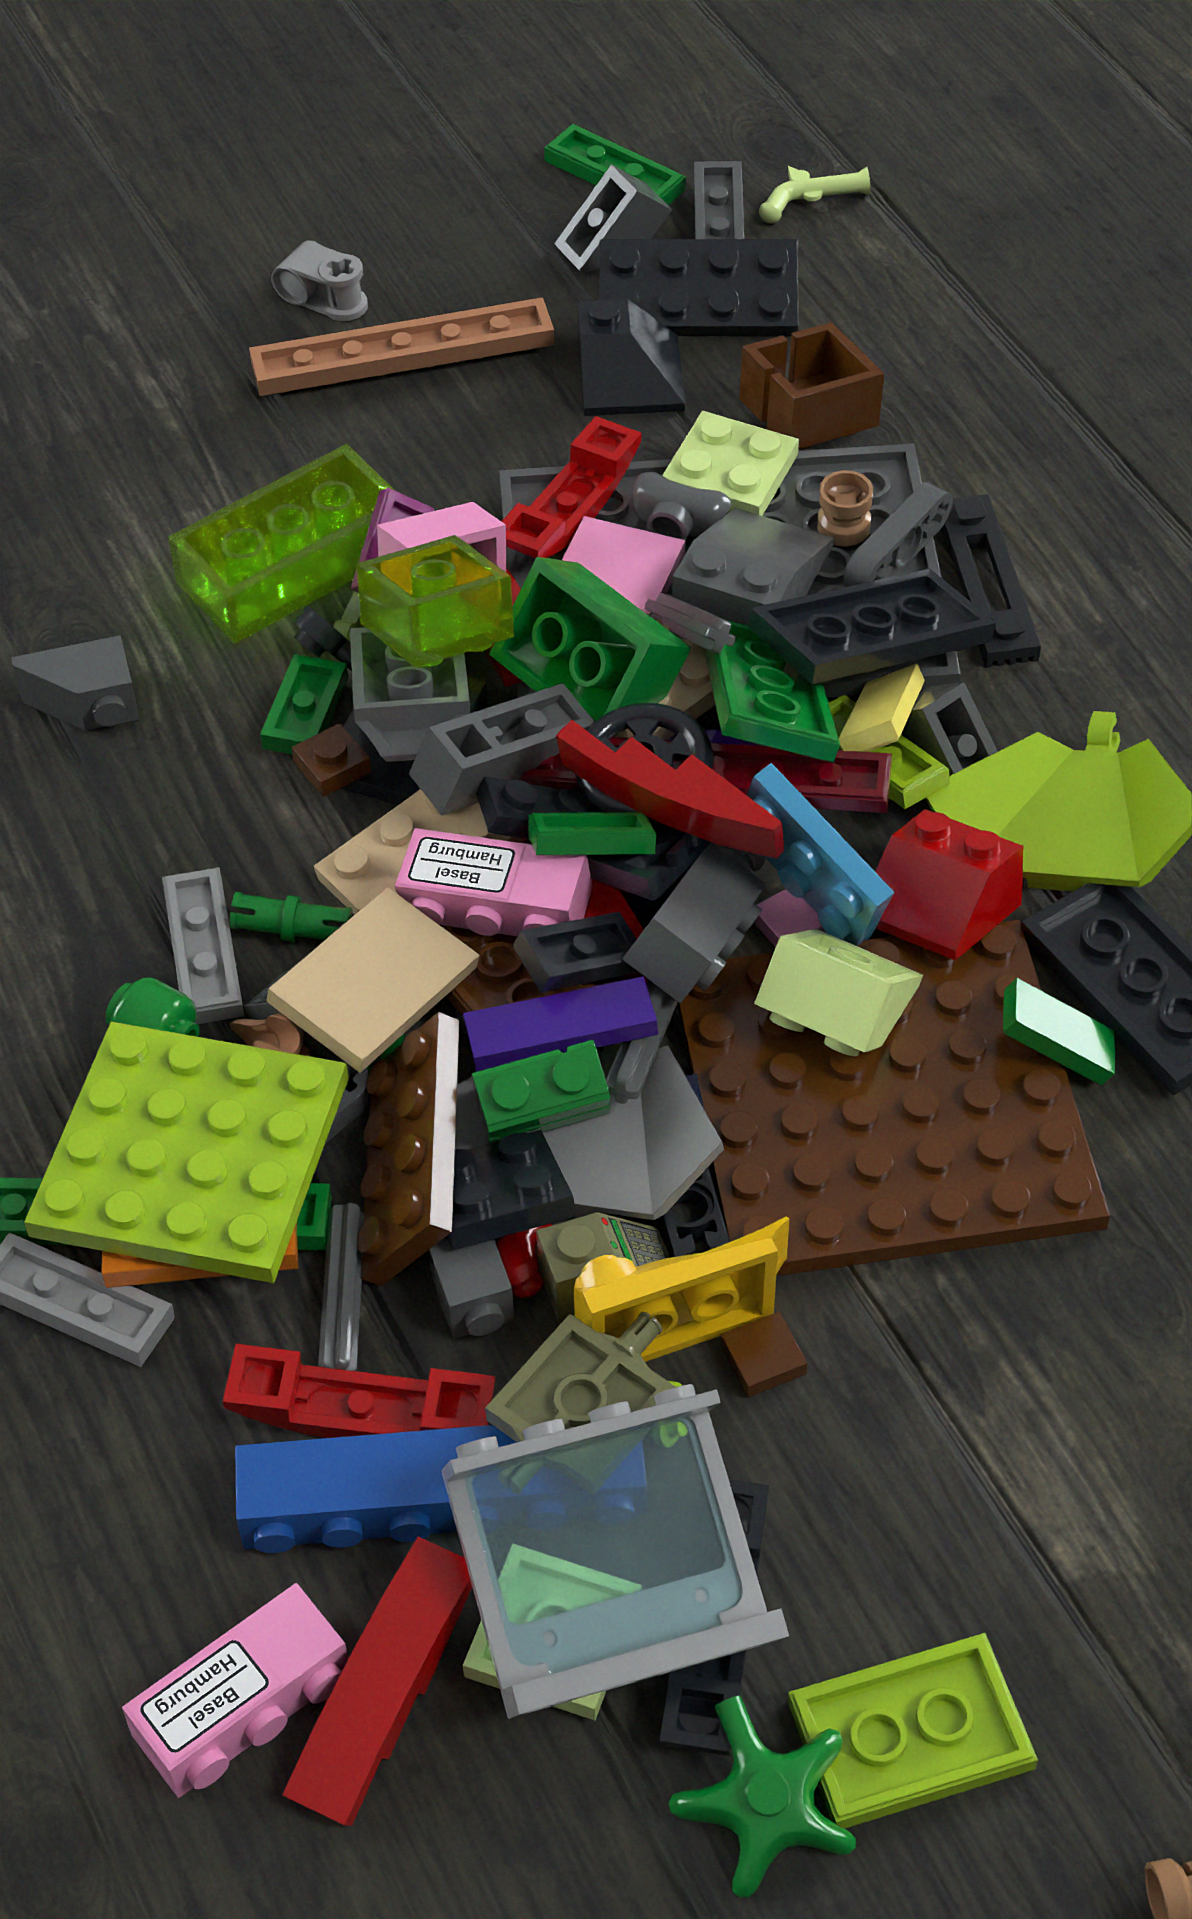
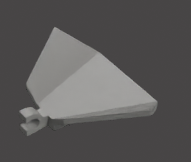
[455,1042,724,1220]

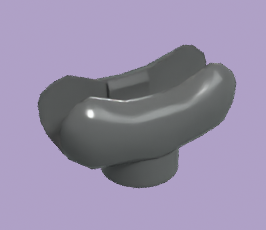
[633,472,732,540]

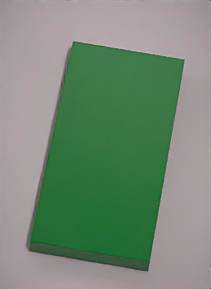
[704,621,840,763]

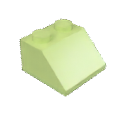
[754,929,923,1056]

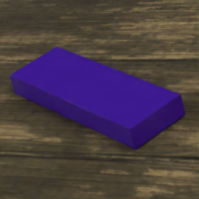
[463,976,658,1072]

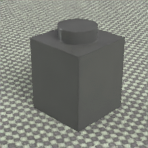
[428,1237,514,1339]

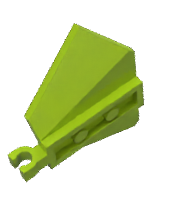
[925,711,1192,892]

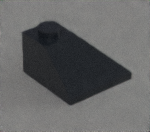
[577,299,685,416]

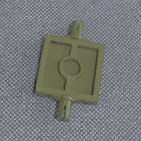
[485,1312,676,1496]

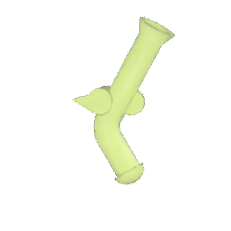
[759,166,870,224]

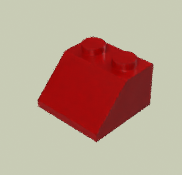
[875,809,1024,961]

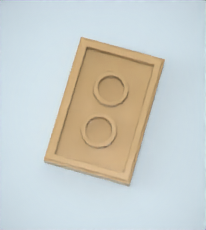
[266,887,480,1073]

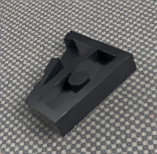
[587,820,711,901]

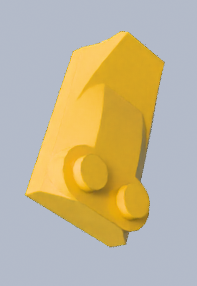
[574,1216,789,1362]

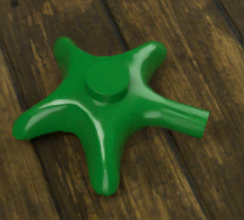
[668,1695,856,1898]

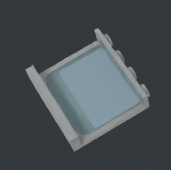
[441,1384,789,1719]

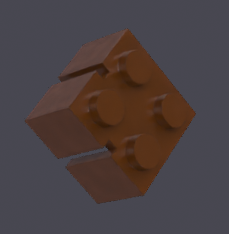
[739,322,884,449]

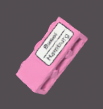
[395,828,593,936]
[122,1583,348,1798]

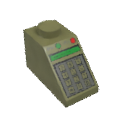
[536,1212,670,1323]

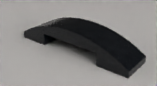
[659,1479,769,1756]

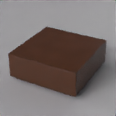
[720,1311,808,1397]

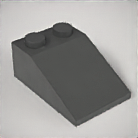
[672,508,834,626]

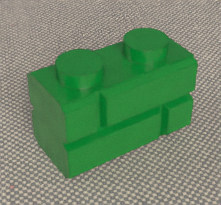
[472,1040,611,1144]

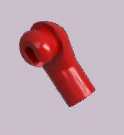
[496,1224,552,1299]

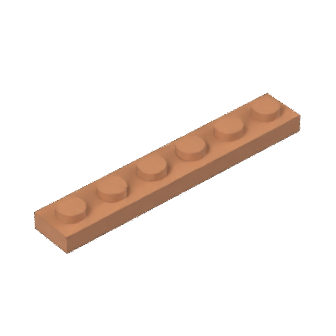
[249,297,555,396]

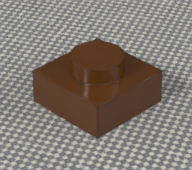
[292,723,371,797]

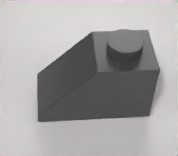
[554,165,672,273]
[11,635,139,731]
[901,682,998,776]

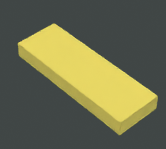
[839,663,925,752]

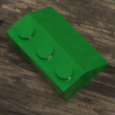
[489,557,691,737]

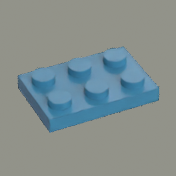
[747,763,895,946]

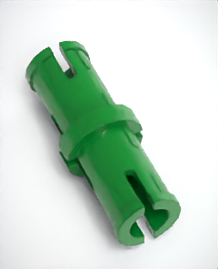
[230,892,352,942]

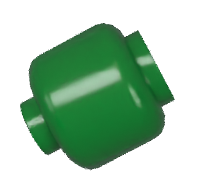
[105,977,199,1037]

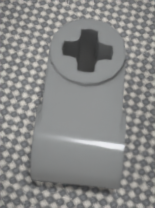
[271,240,368,321]

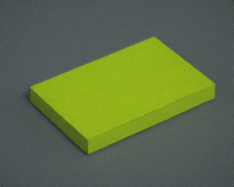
[788,1633,1038,1829]

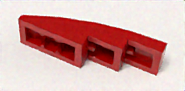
[556,720,784,859]
[282,1537,472,1826]

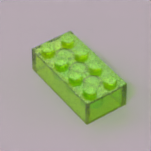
[168,443,395,644]

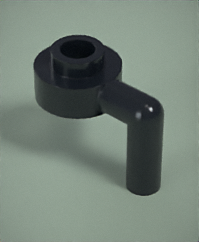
[292,604,398,671]

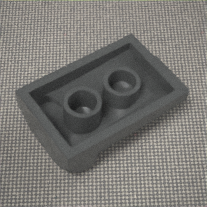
[350,621,470,762]

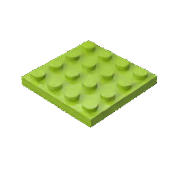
[24,1022,349,1283]

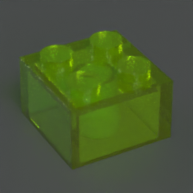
[356,535,514,668]

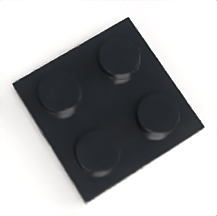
[447,1130,577,1250]

